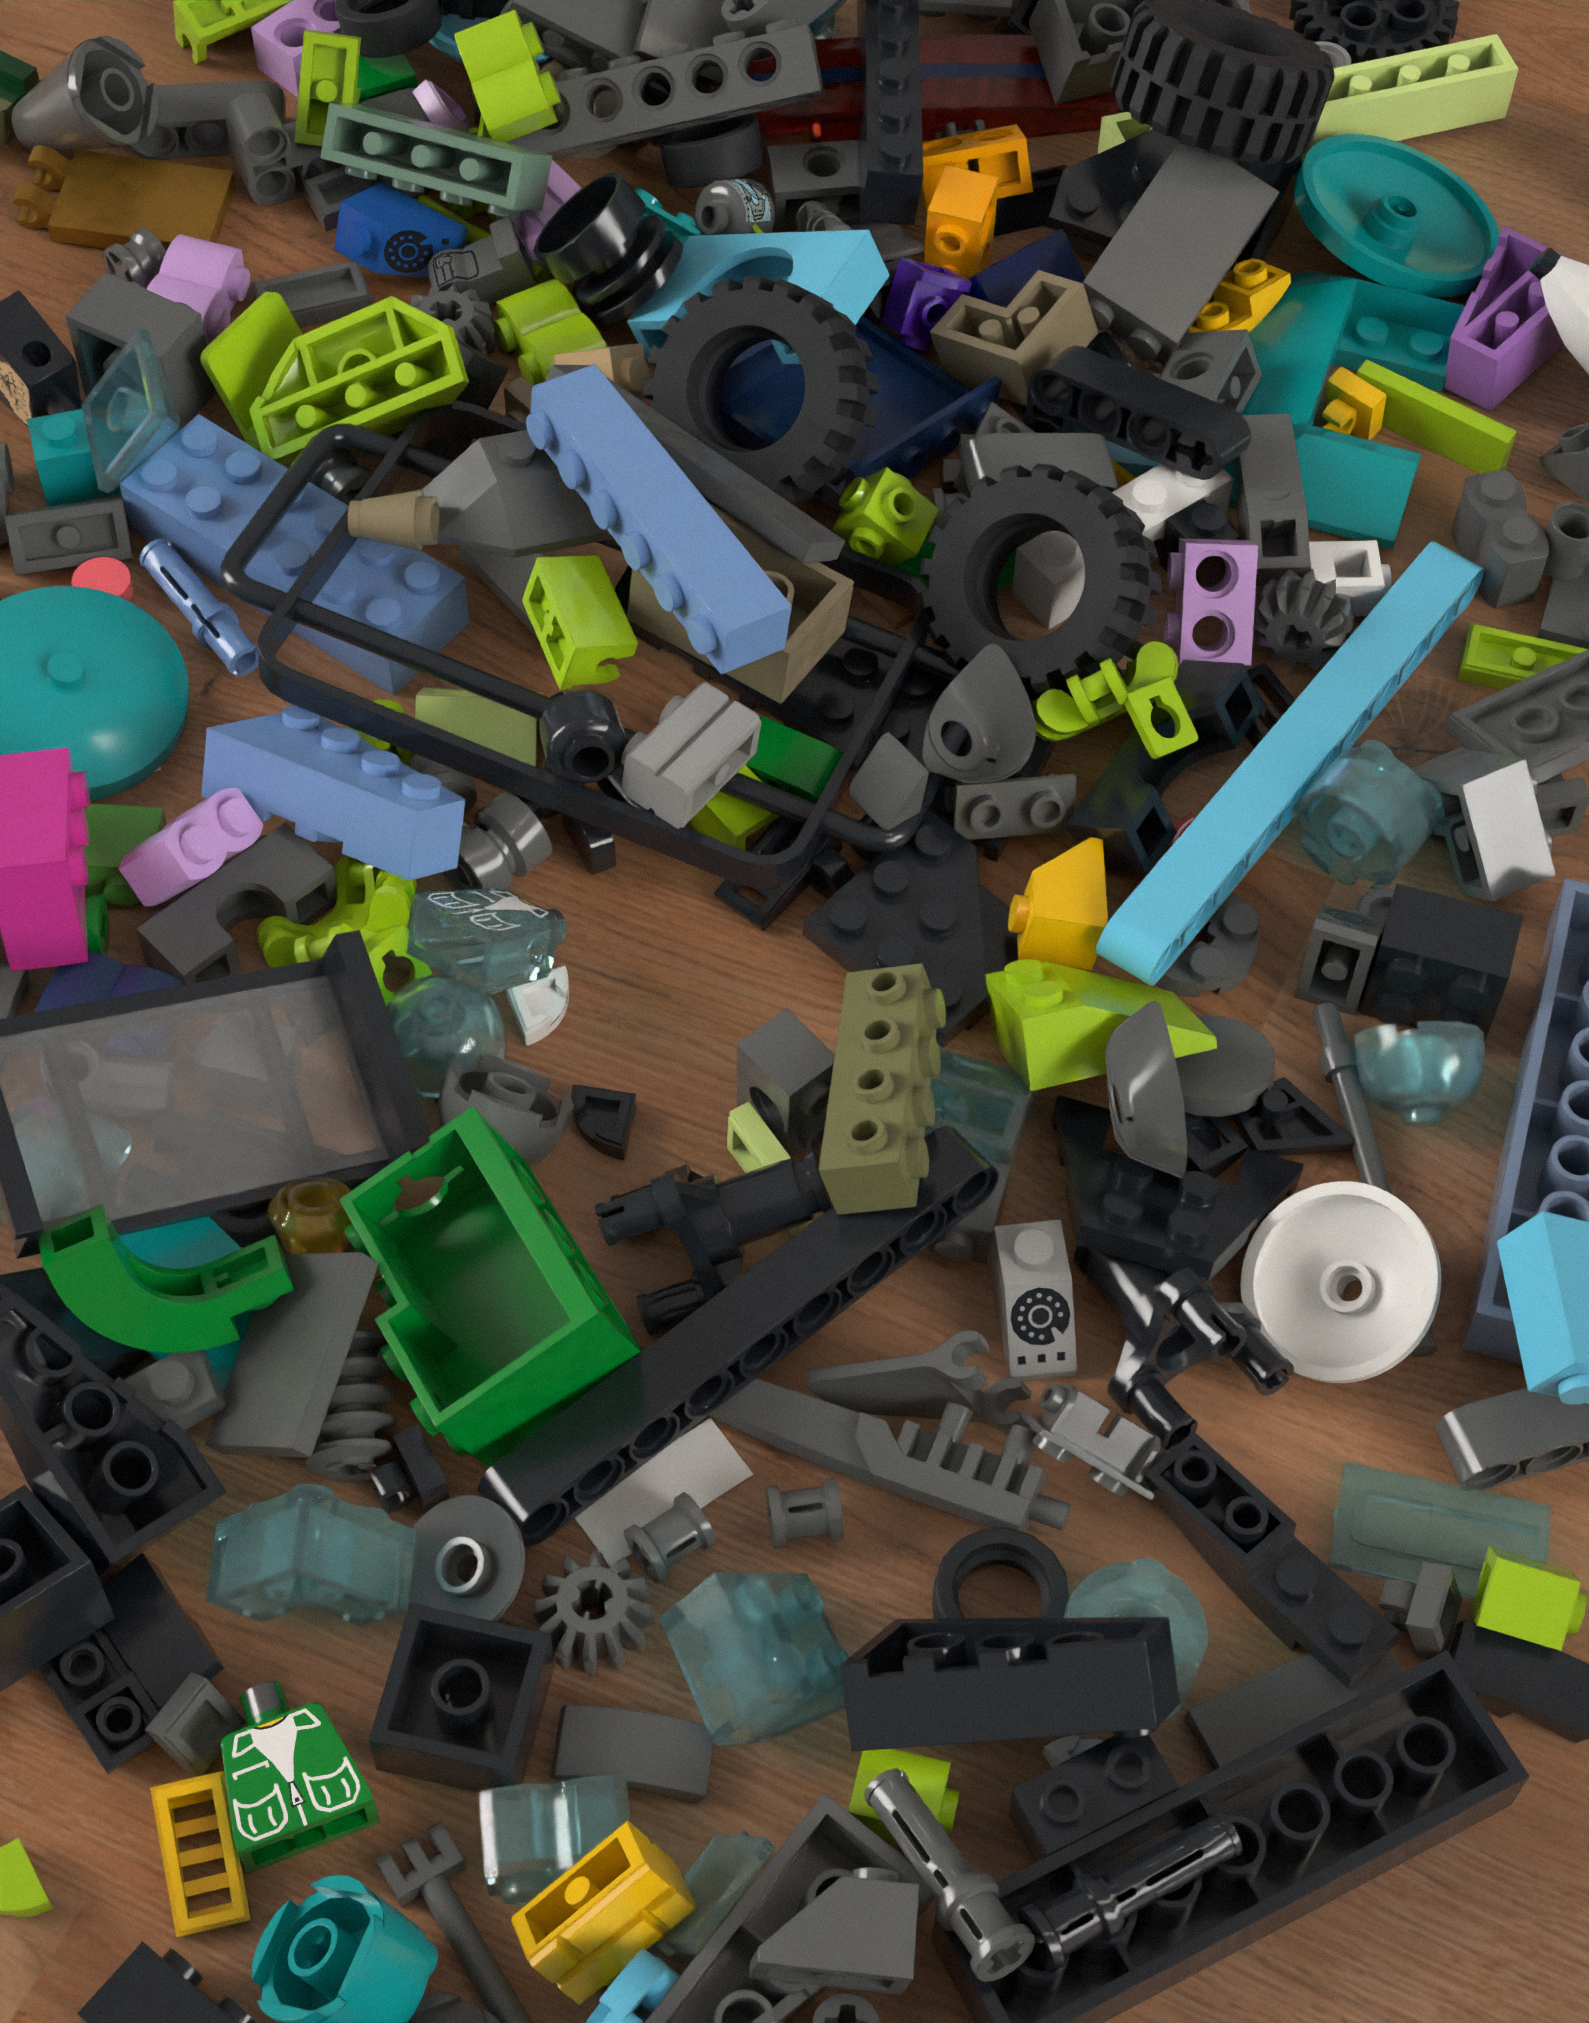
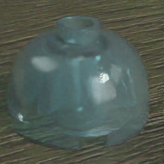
[386,973,507,1104]
[1355,1021,1485,1127]

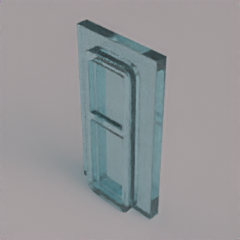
[1328,1462,1551,1599]

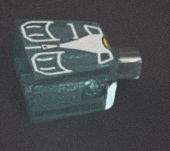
[406,888,567,995]

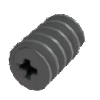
[305,1330,396,1483]

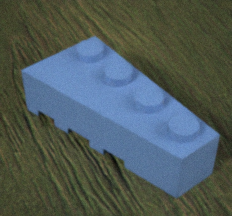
[201,705,466,881]

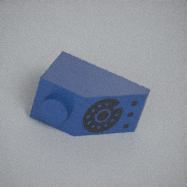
[334,182,467,278]

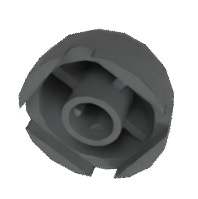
[437,1054,574,1166]

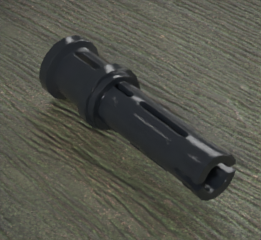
[1018,1811,1243,1973]

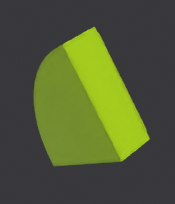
[0,1837,54,1918]

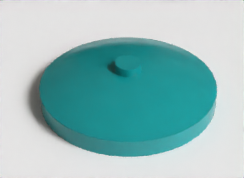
[1293,134,1500,298]
[0,586,189,801]

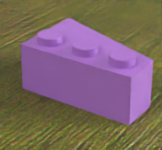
[1444,226,1573,412]

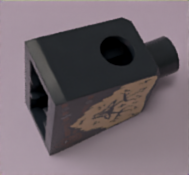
[0,290,90,428]

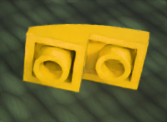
[1187,258,1291,333]

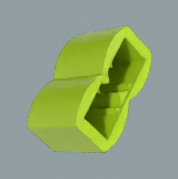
[454,10,561,143]
[493,278,607,386]

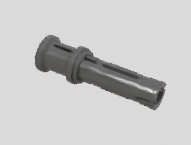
[864,1768,1035,1982]

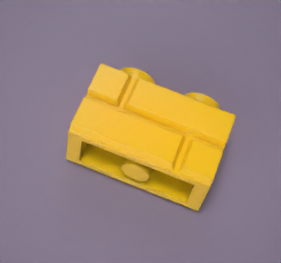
[511,1820,697,2006]

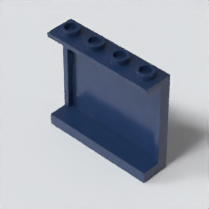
[719,315,1002,513]

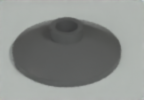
[399,1495,525,1622]

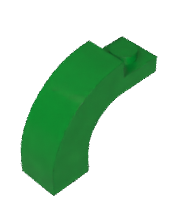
[38,1203,294,1353]

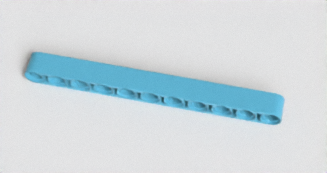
[1096,541,1485,986]

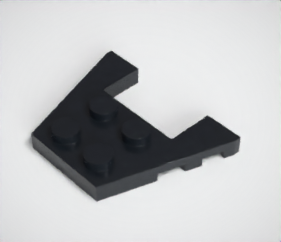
[1051,1095,1304,1282]

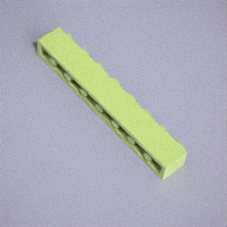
[1097,34,1518,165]

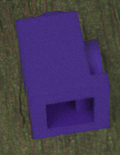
[882,257,972,351]

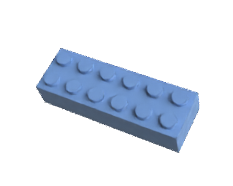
[120,414,470,696]

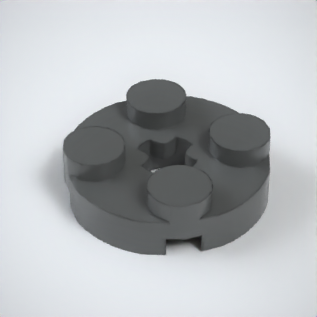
[1155,892,1260,997]

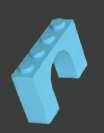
[627,230,890,365]
[1497,1211,1589,1405]

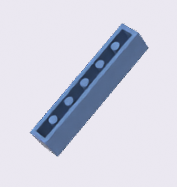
[526,364,792,675]

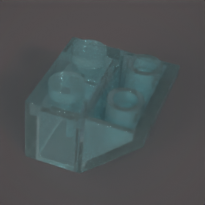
[924,1047,1038,1183]
[659,1572,849,1745]

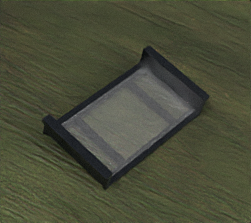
[0,930,431,1259]

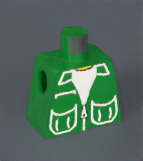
[221,1681,380,1874]

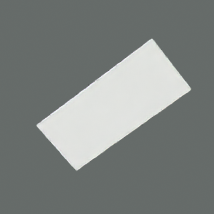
[575,1418,753,1567]

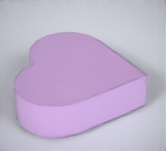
[412,80,471,132]

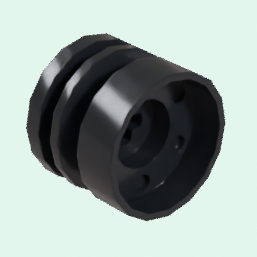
[533,172,684,325]

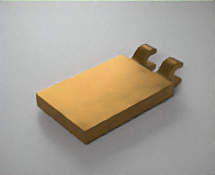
[13,145,236,251]

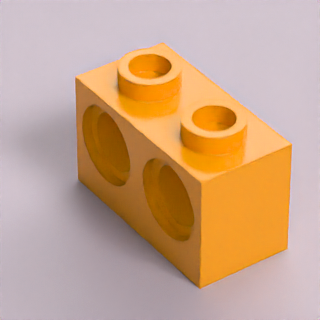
[919,124,1033,212]
[924,165,999,298]

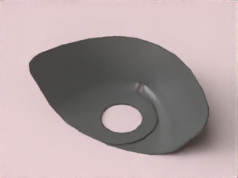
[922,643,1036,783]
[1105,1001,1187,1178]

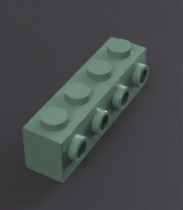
[320,103,553,219]

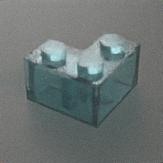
[206,1484,416,1626]

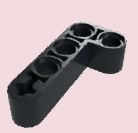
[1024,345,1251,480]

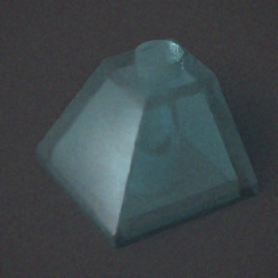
[81,328,180,493]

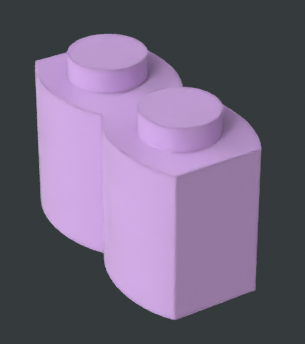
[147,234,250,346]
[119,788,263,906]

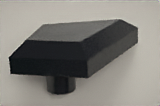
[1231,1077,1354,1156]

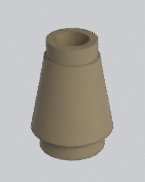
[348,490,440,551]

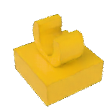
[1322,366,1386,440]

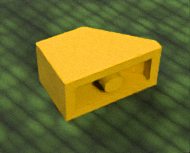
[1008,837,1108,971]

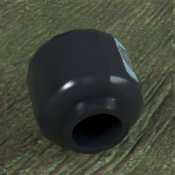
[539,689,626,784]

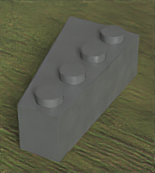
[645,1793,936,2023]

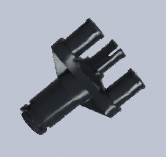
[595,1150,833,1336]
[1074,1246,1294,1452]

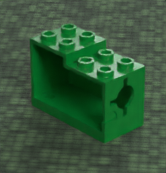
[339,1106,643,1468]

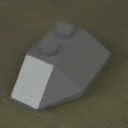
[422,430,614,558]

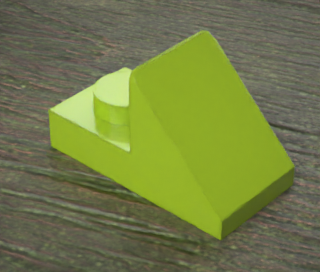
[295,29,361,146]

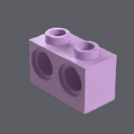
[251,0,342,98]
[1164,538,1258,665]

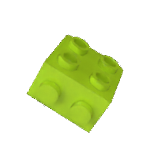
[200,292,303,450]

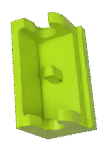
[173,0,291,64]
[522,555,638,690]

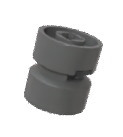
[443,793,552,907]

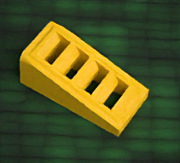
[150,1771,252,1938]

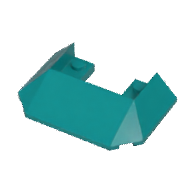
[1224,270,1465,550]

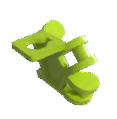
[1031,641,1198,759]
[256,856,434,1016]

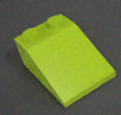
[985,959,1217,1091]

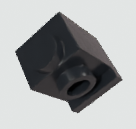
[1159,499,1240,587]

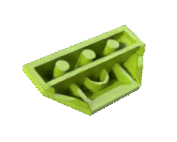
[249,296,469,464]

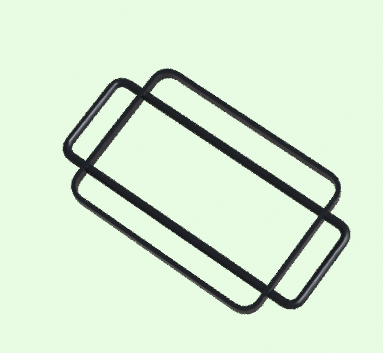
[220,401,968,888]

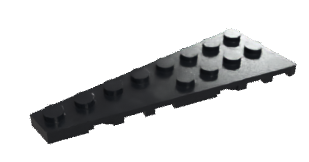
[614,565,1057,862]

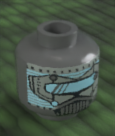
[695,179,775,235]

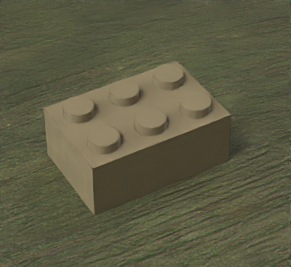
[627,503,854,704]

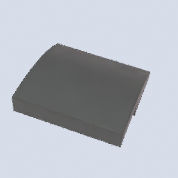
[633,0,731,88]

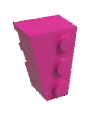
[0,747,90,972]

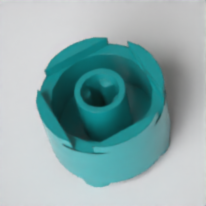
[252,1875,438,2023]

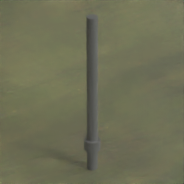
[1312,1002,1437,1357]

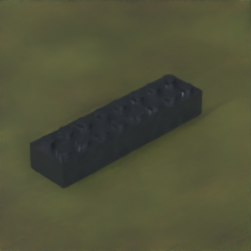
[931,1650,1529,2023]

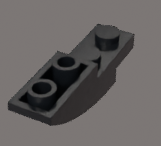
[1144,1431,1400,1689]

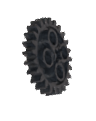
[1289,0,1459,64]

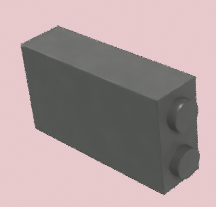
[1082,143,1279,367]

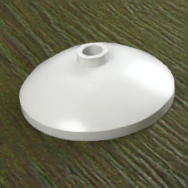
[1240,1181,1442,1383]

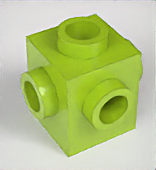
[832,467,940,566]

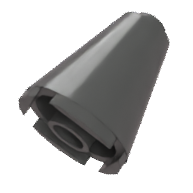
[11,35,158,152]

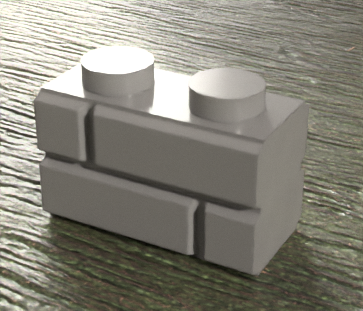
[621,682,762,829]

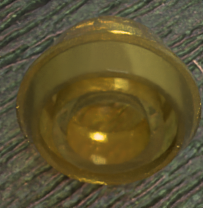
[268,1177,352,1254]

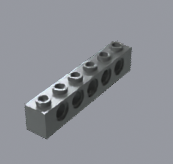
[506,19,826,160]

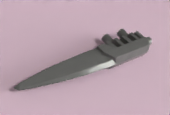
[640,1346,1072,1533]

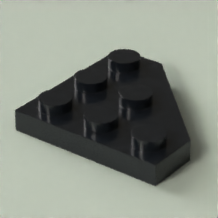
[1045,130,1237,247]
[802,811,987,1048]

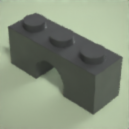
[136,822,337,985]

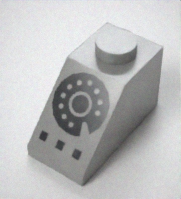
[989,1220,1077,1382]

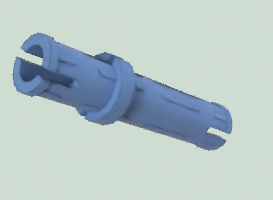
[139,538,259,677]

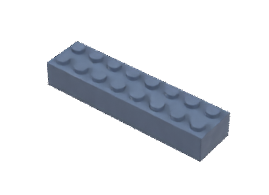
[1461,878,1589,1365]

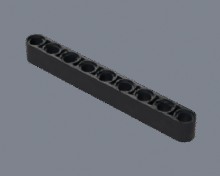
[478,1126,999,1547]

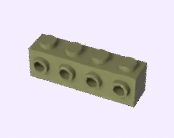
[818,963,946,1215]

